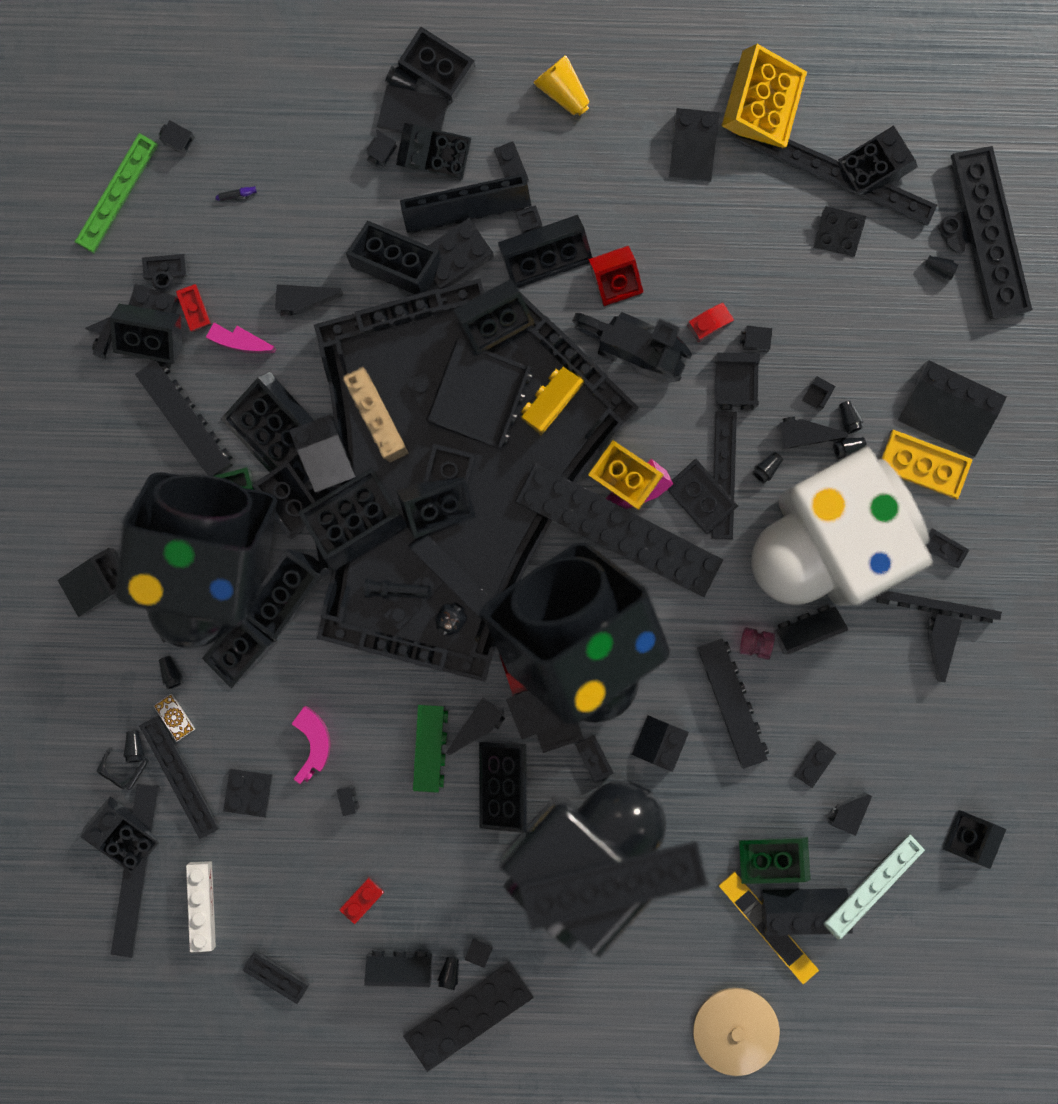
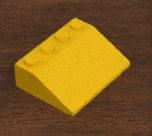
[721,44,807,148]

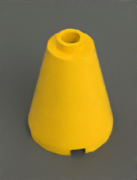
[533,55,590,116]

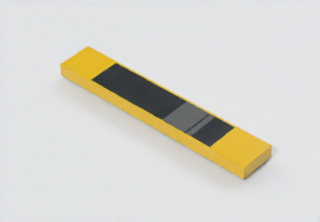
[718,871,819,984]

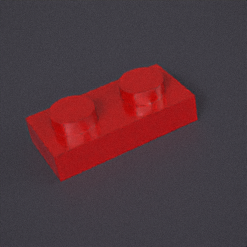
[176,284,212,332]
[339,878,384,925]

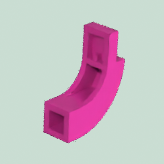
[292,706,331,784]

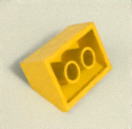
[521,367,583,435]

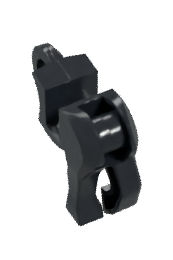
[572,312,692,383]

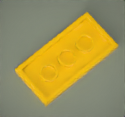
[881,430,973,500]

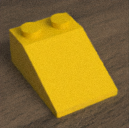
[588,440,664,510]

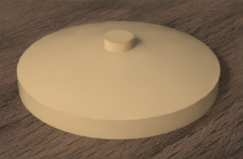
[693,988,780,1076]

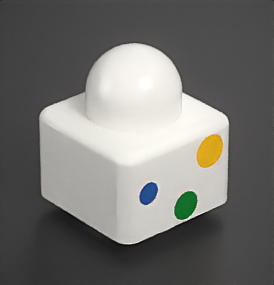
[751,447,933,606]

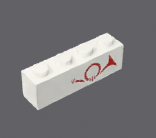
[186,861,216,952]

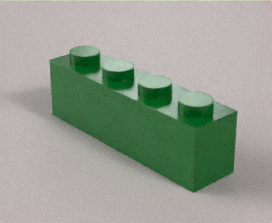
[413,704,448,793]

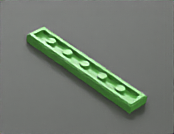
[75,133,158,254]

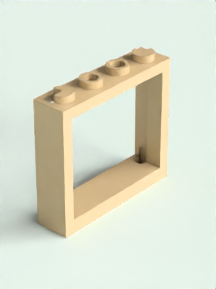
[344,368,408,463]

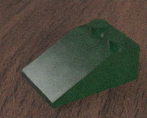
[739,837,811,884]

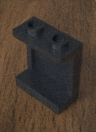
[714,353,760,411]

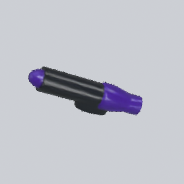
[215,186,257,202]

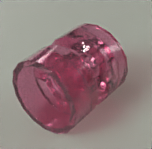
[739,627,775,660]

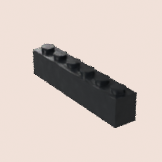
[400,173,531,233]
[135,360,234,476]
[697,638,769,769]

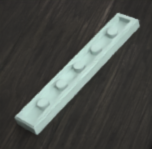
[823,834,925,940]

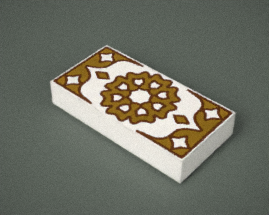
[153,694,195,741]

